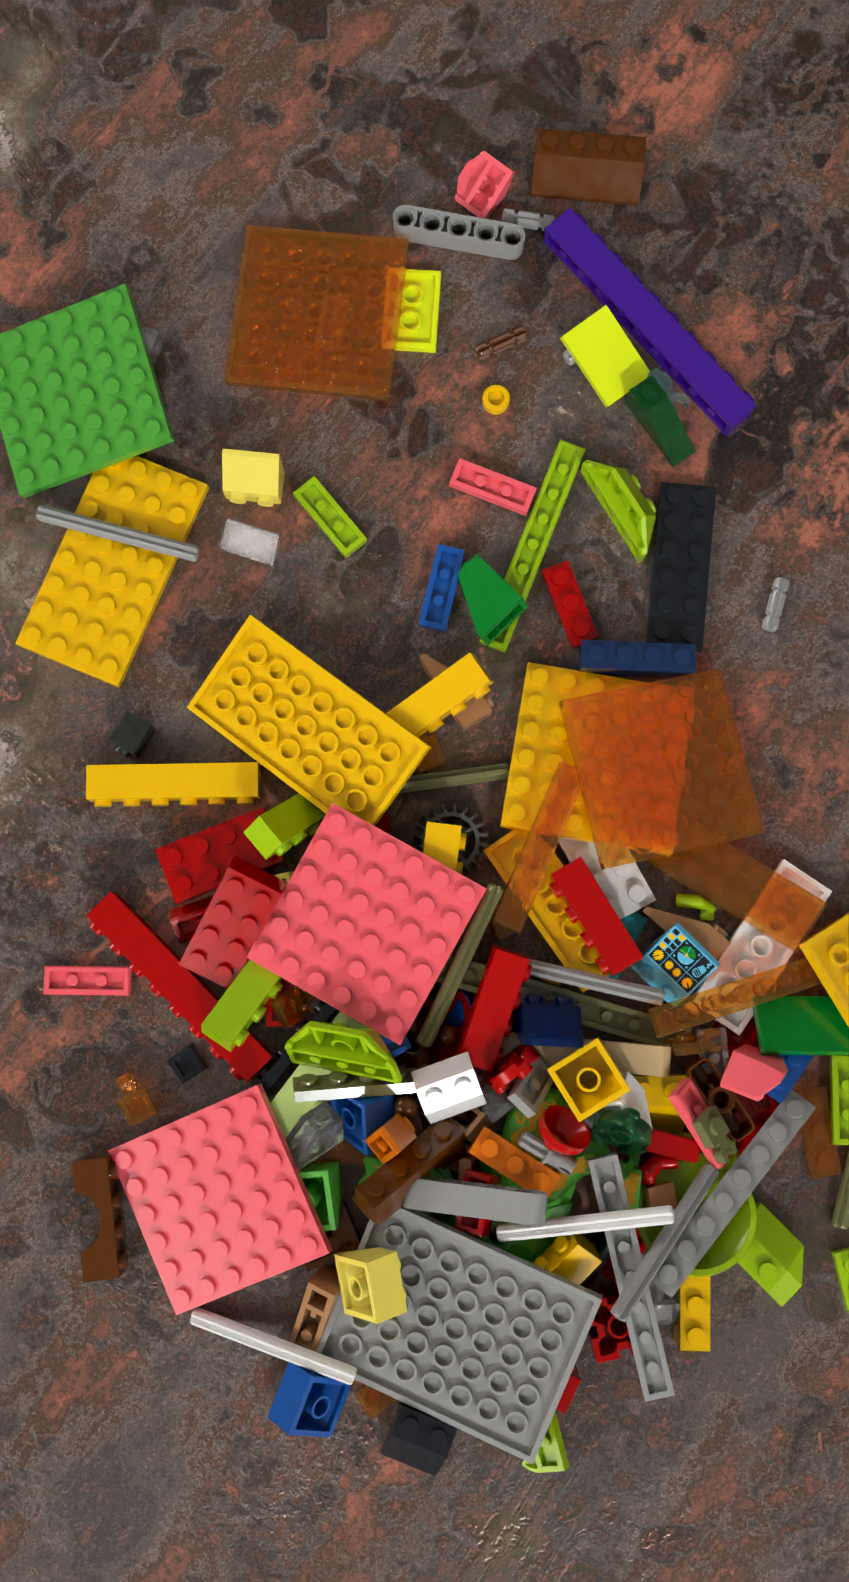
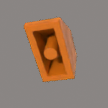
[364,1113,417,1164]

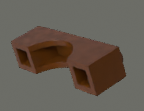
[355,1118,466,1227]
[72,1154,128,1282]

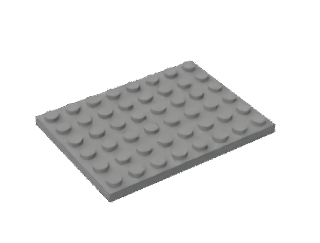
[316,1207,603,1464]

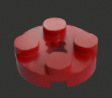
[484,1042,540,1095]

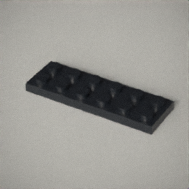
[645,482,716,652]

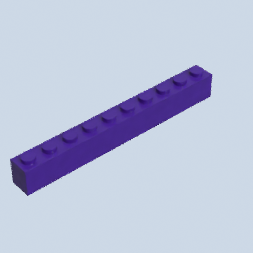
[543,208,756,437]

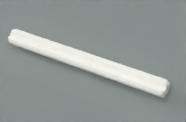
[496,1205,675,1242]
[190,1307,357,1385]

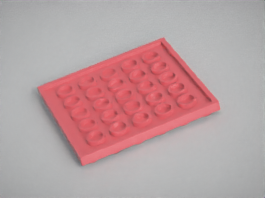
[246,803,487,1045]
[108,1083,332,1315]

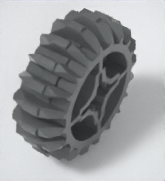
[412,803,489,876]

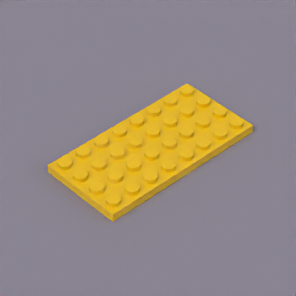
[15,456,209,688]
[187,615,431,826]

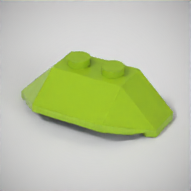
[580,460,656,563]
[285,1021,402,1084]
[737,1202,804,1307]

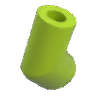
[676,893,716,921]

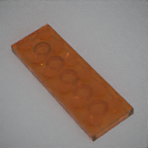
[646,813,827,953]

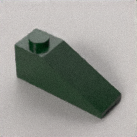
[625,375,696,467]

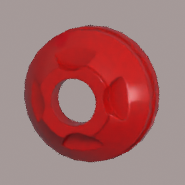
[538,1105,591,1155]

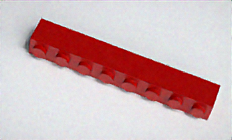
[86,891,275,1082]

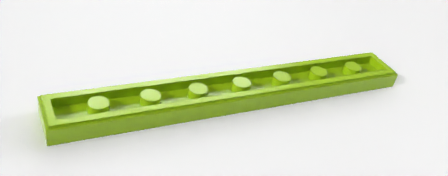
[479,439,586,653]

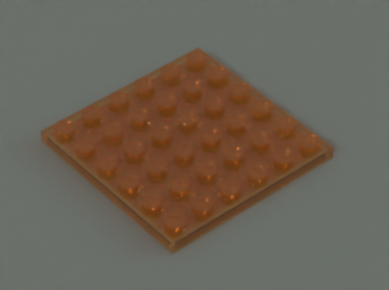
[225,225,410,401]
[559,669,765,870]

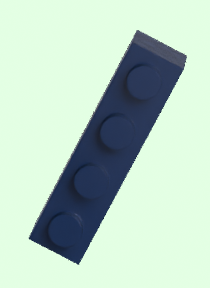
[578,640,696,679]

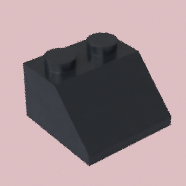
[380,1401,458,1476]

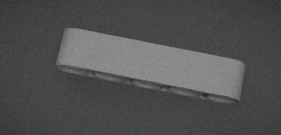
[393,205,525,260]
[401,1175,547,1226]

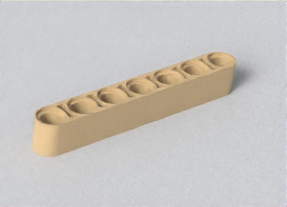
[500,1032,672,1077]

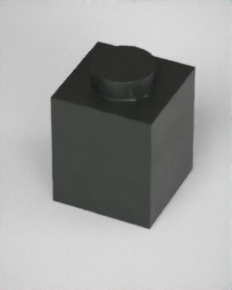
[109,711,156,758]

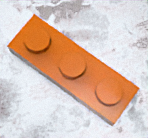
[468,1125,561,1199]

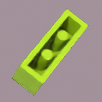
[243,793,326,859]
[201,959,283,1052]

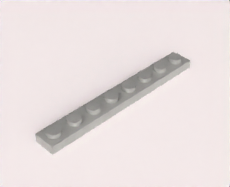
[651,1089,816,1298]
[587,1152,675,1402]

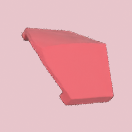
[455,151,515,219]
[720,1044,788,1101]

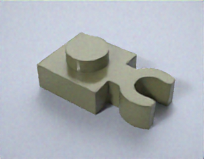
[691,1105,737,1164]

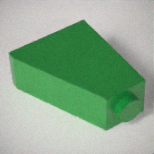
[457,554,528,646]

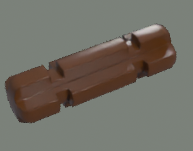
[475,325,527,360]

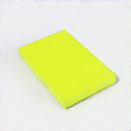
[381,268,441,353]
[560,305,652,408]

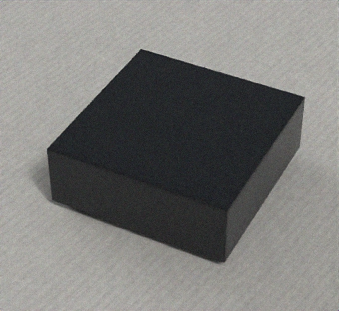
[166,1044,208,1084]

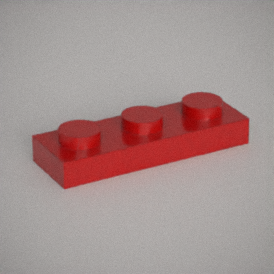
[541,561,599,649]

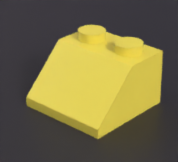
[222,449,285,507]
[334,1247,407,1324]

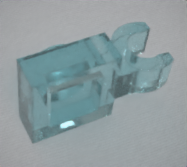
[647,367,690,413]

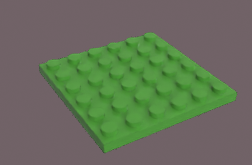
[0,284,175,498]

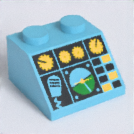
[631,922,720,1008]

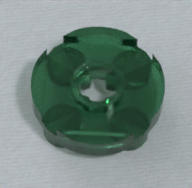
[592,1107,653,1155]

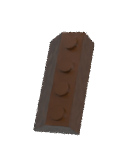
[531,128,647,205]

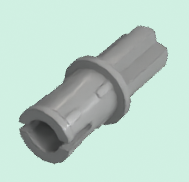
[518,1131,577,1176]

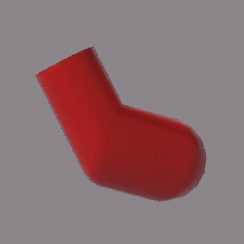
[640,1155,678,1186]

